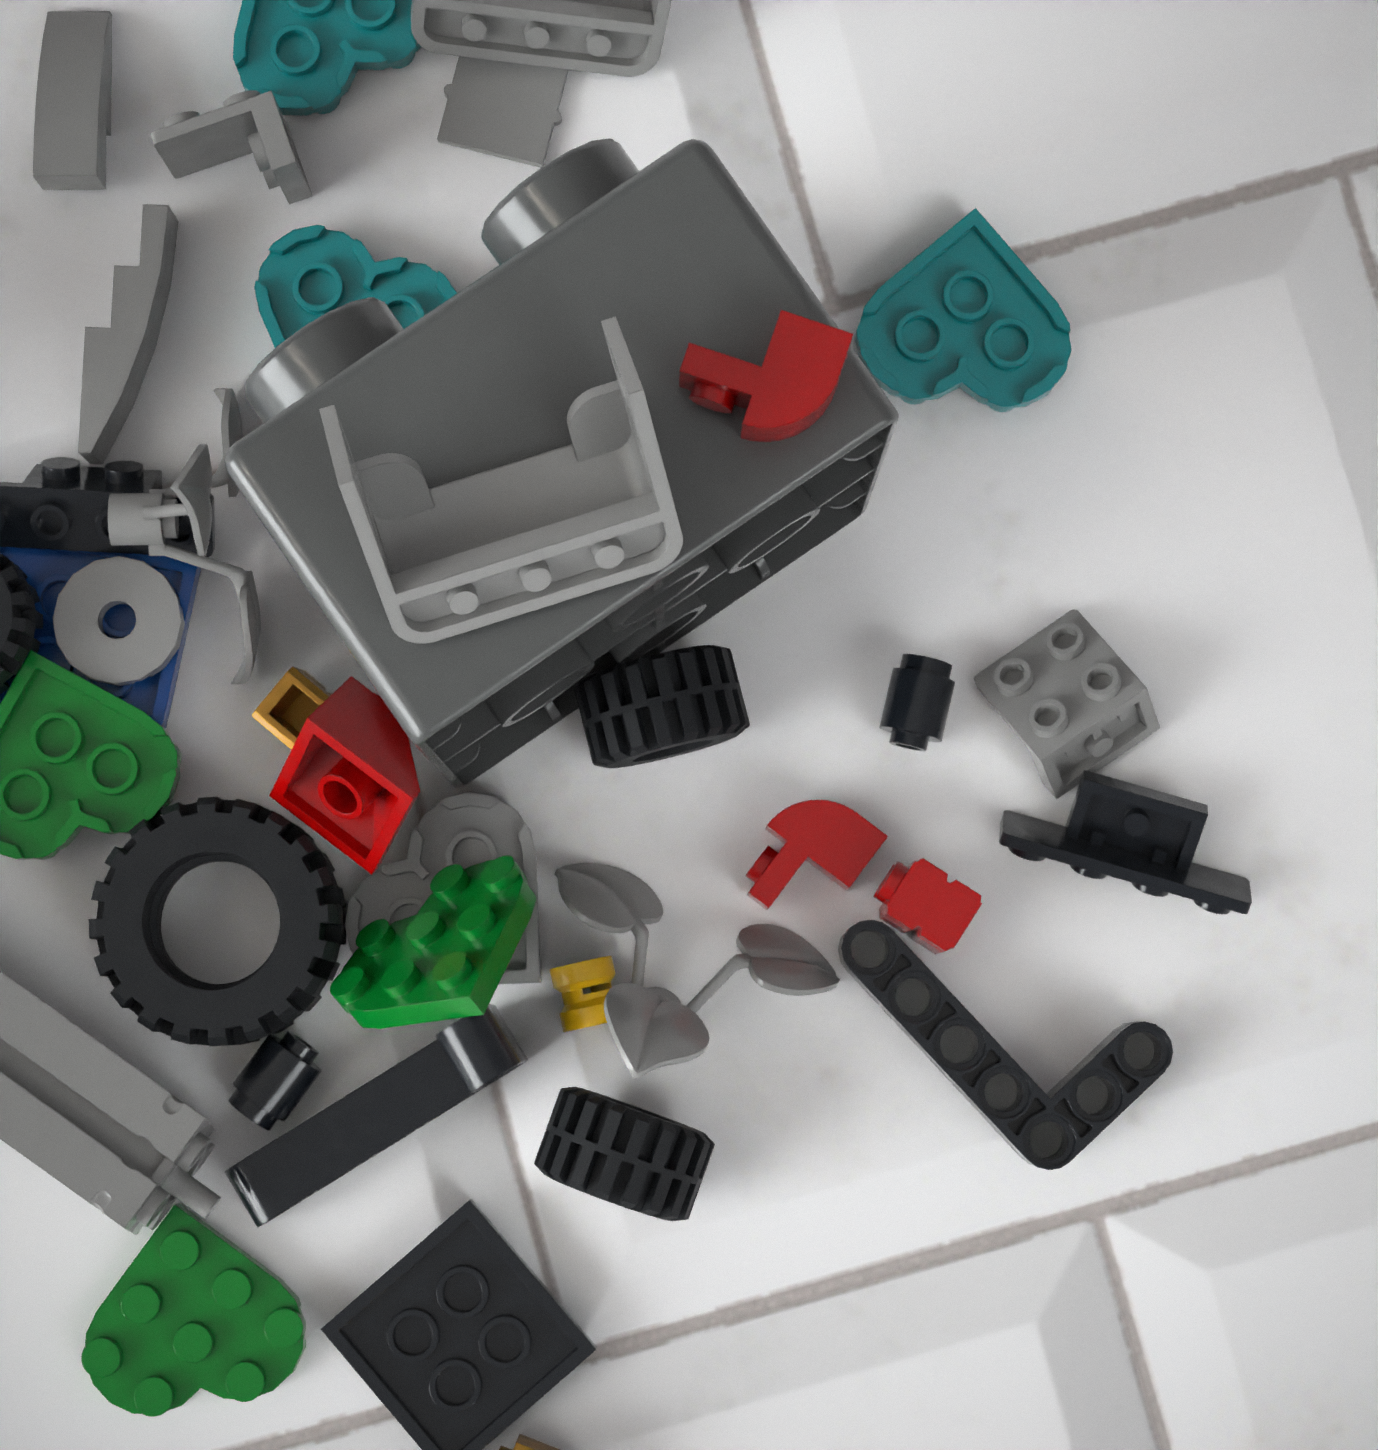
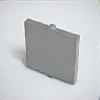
[437,56,568,168]

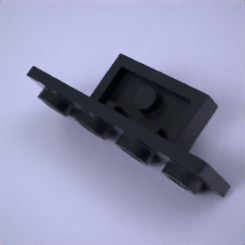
[0,457,215,557]
[999,770,1252,914]

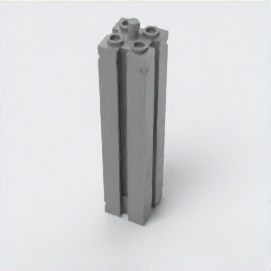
[0,971,221,1235]

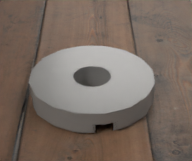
[53,556,185,686]

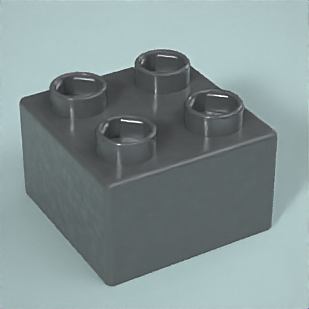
[225,138,899,788]

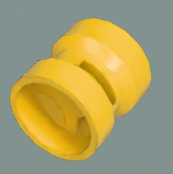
[550,956,616,1033]

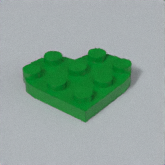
[0,650,182,860]
[330,855,536,1029]
[81,1203,306,1417]

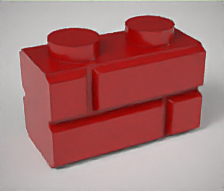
[873,858,982,954]

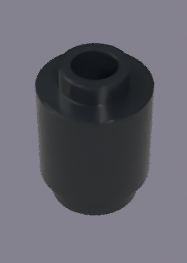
[879,654,955,752]
[228,1030,322,1131]

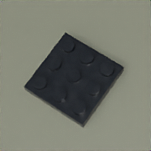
[321,1199,597,1450]

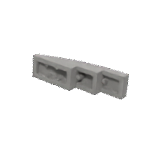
[78,204,179,465]

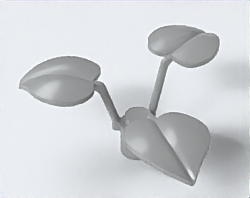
[108,388,261,684]
[554,863,840,1078]

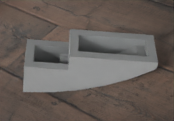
[33,11,112,190]

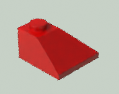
[269,676,420,875]

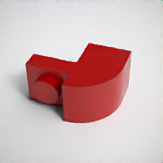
[679,310,853,442]
[745,800,888,910]

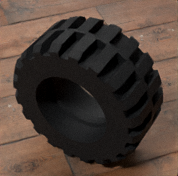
[89,797,347,1046]

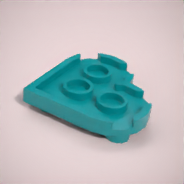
[233,0,421,116]
[855,208,1071,412]
[254,225,457,348]

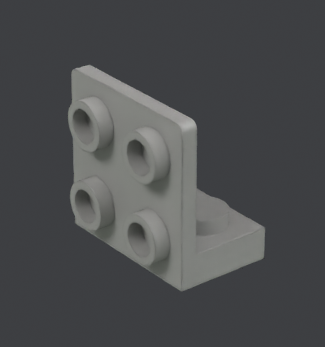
[150,90,312,204]
[974,609,1160,799]

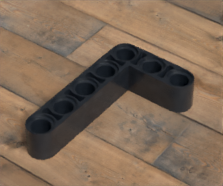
[838,920,1173,1170]
[224,1004,528,1228]

